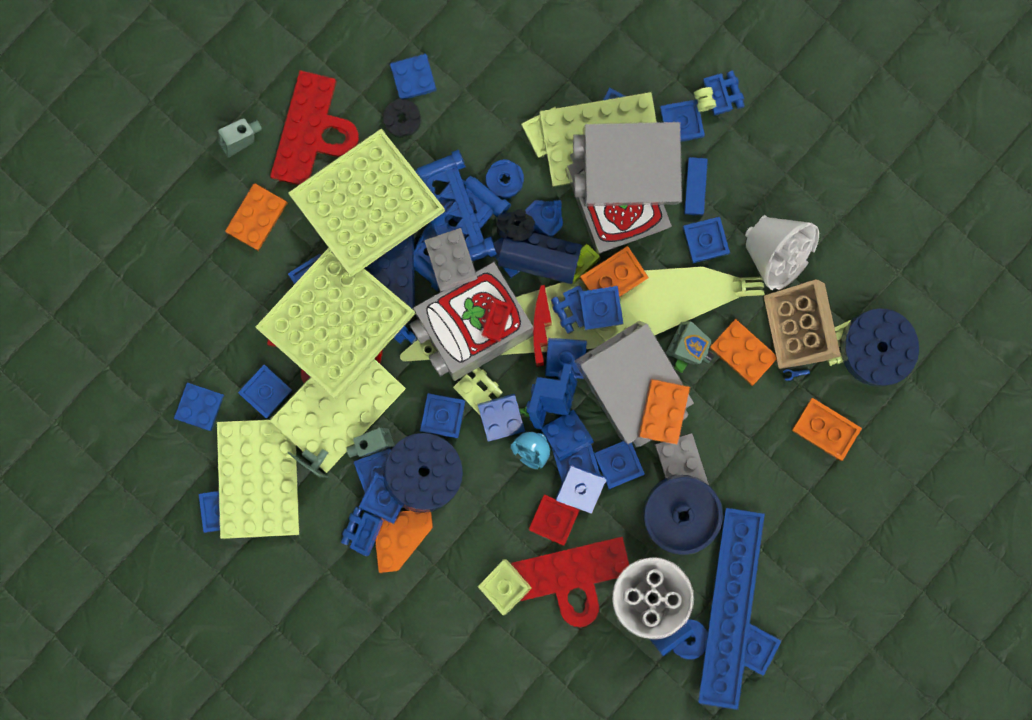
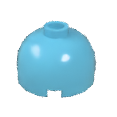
[511,432,550,469]

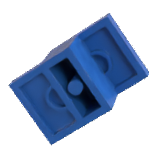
[526,363,578,429]

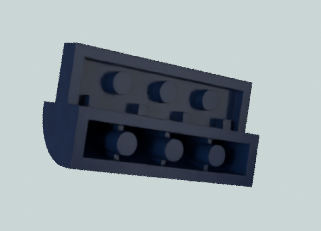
[498,233,582,284]

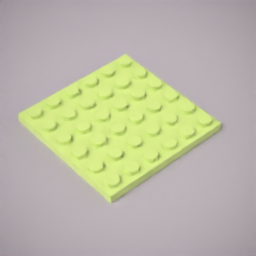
[289,129,445,277]
[256,248,415,400]

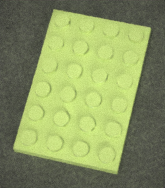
[540,92,657,187]
[270,359,406,473]
[217,420,299,539]

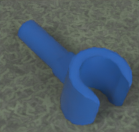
[783,369,810,381]

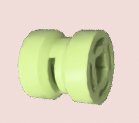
[694,87,716,112]

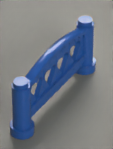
[415,149,498,262]
[414,176,511,292]

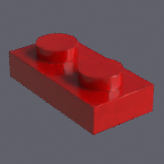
[482,299,513,342]

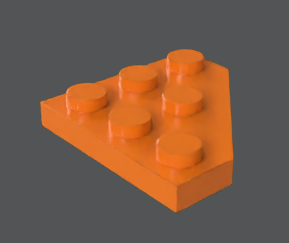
[374,511,433,573]

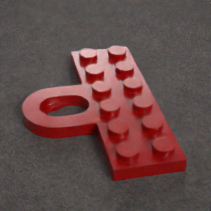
[270,70,359,185]
[510,537,629,627]

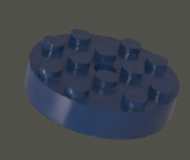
[840,309,919,387]
[384,433,463,513]
[643,475,723,555]

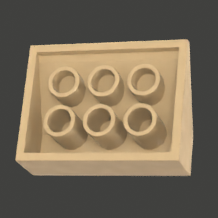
[764,279,841,369]

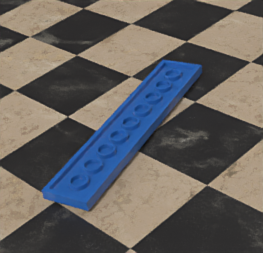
[698,508,765,710]

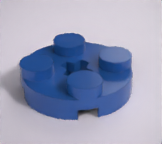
[486,160,524,198]
[673,619,708,659]

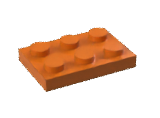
[225,183,288,251]
[579,246,649,297]
[710,319,777,386]
[638,379,690,444]
[792,398,862,461]

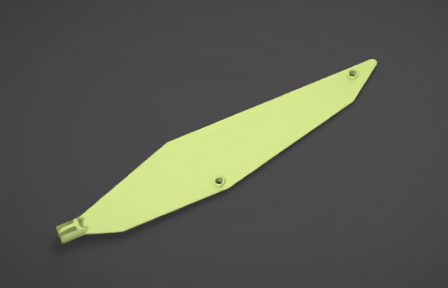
[400,267,765,362]

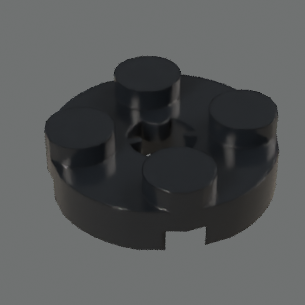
[383,99,421,138]
[497,209,535,241]

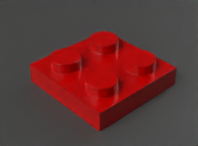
[529,495,579,546]

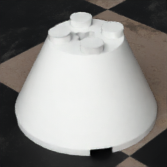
[745,215,819,290]
[613,558,693,639]

